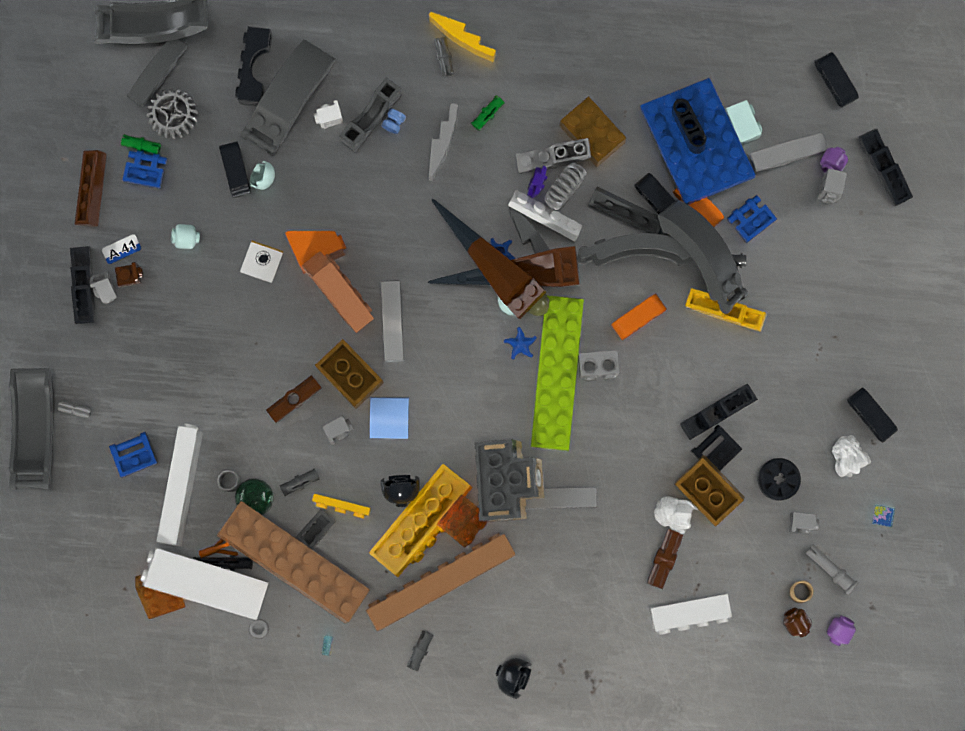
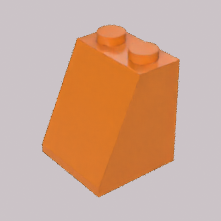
[285,231,347,274]

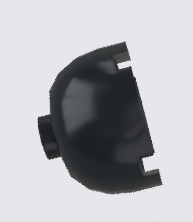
[381,475,420,507]
[496,658,532,699]

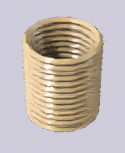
[789,580,814,603]

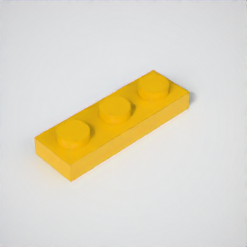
[312,494,371,519]

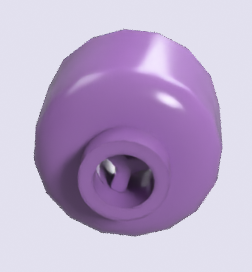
[820,147,848,173]
[827,615,856,646]

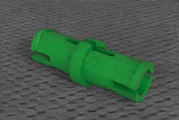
[471,95,505,131]
[121,134,161,154]

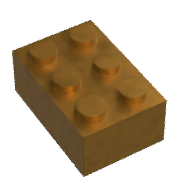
[559,96,626,167]
[315,339,384,409]
[675,455,744,527]

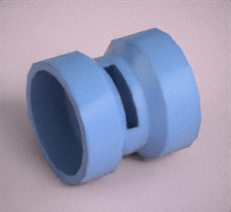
[381,108,406,134]

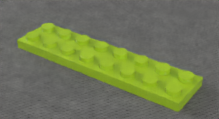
[531,295,584,451]

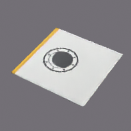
[240,241,284,283]

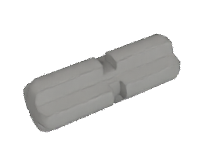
[57,401,91,418]

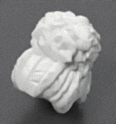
[832,435,871,477]
[654,496,698,534]

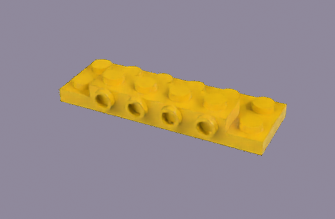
[369,464,473,577]

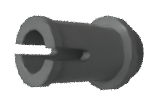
[732,253,746,268]

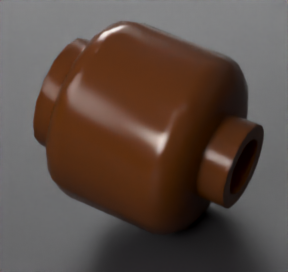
[783,607,812,637]

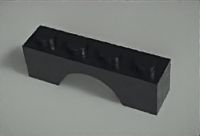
[235,26,272,106]

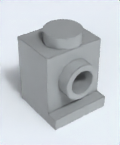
[90,271,117,304]
[322,416,354,445]
[789,512,819,534]

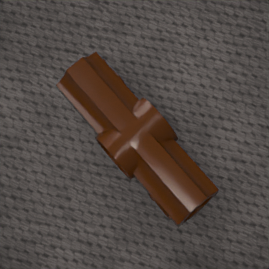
[266,375,322,423]
[647,529,683,589]

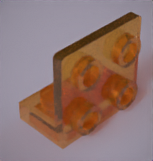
[437,494,487,548]
[135,574,185,619]

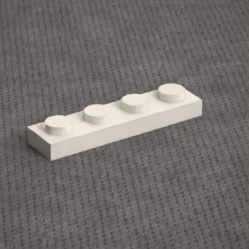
[508,190,583,241]

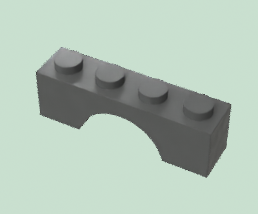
[339,77,402,152]

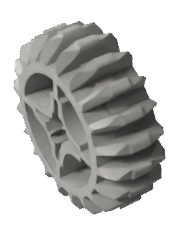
[147,88,198,139]
[544,162,587,210]

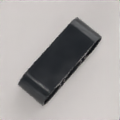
[814,52,859,108]
[672,98,706,154]
[219,141,251,198]
[634,173,675,215]
[847,388,898,443]

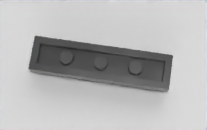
[589,186,661,234]

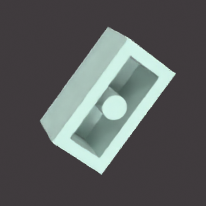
[725,100,762,145]

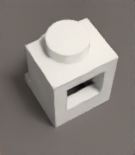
[313,100,343,128]

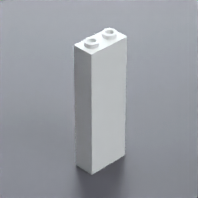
[156,424,203,547]
[140,547,268,620]

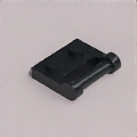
[690,425,742,471]

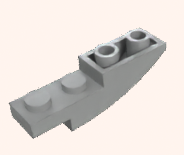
[516,138,591,173]

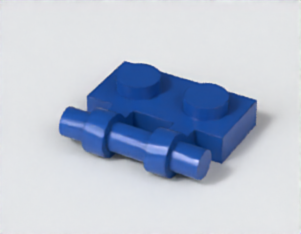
[122,150,167,189]
[727,195,777,243]

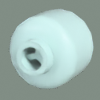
[171,224,200,249]

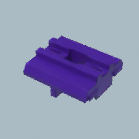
[527,166,548,199]

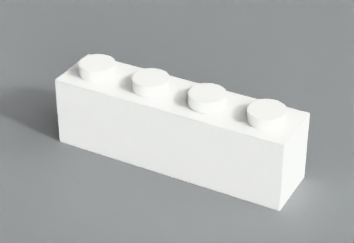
[649,594,732,635]

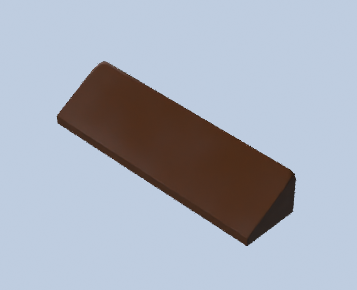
[74,150,107,227]

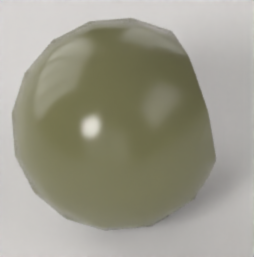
[529,294,549,316]

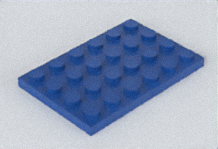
[640,78,756,205]

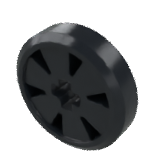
[757,458,801,501]

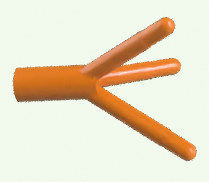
[199,539,238,557]

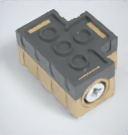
[474,439,544,522]

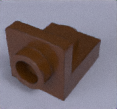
[115,262,143,287]

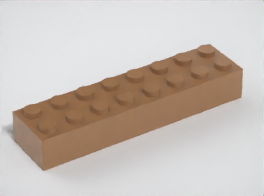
[217,501,370,624]
[366,533,516,631]

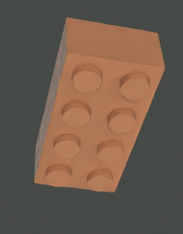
[302,251,374,333]

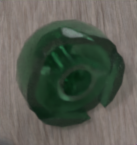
[235,478,274,515]

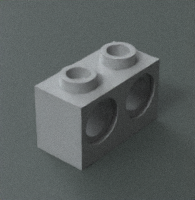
[817,169,847,204]
[578,350,619,381]

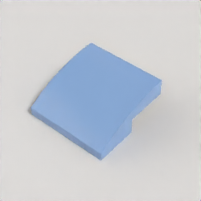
[370,397,409,439]

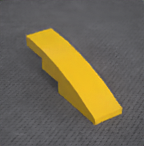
[429,12,496,62]
[685,288,767,332]

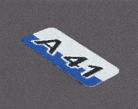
[102,234,141,264]

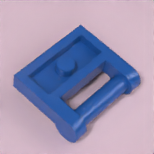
[109,431,158,478]

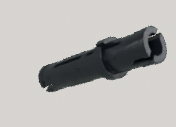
[193,555,253,571]

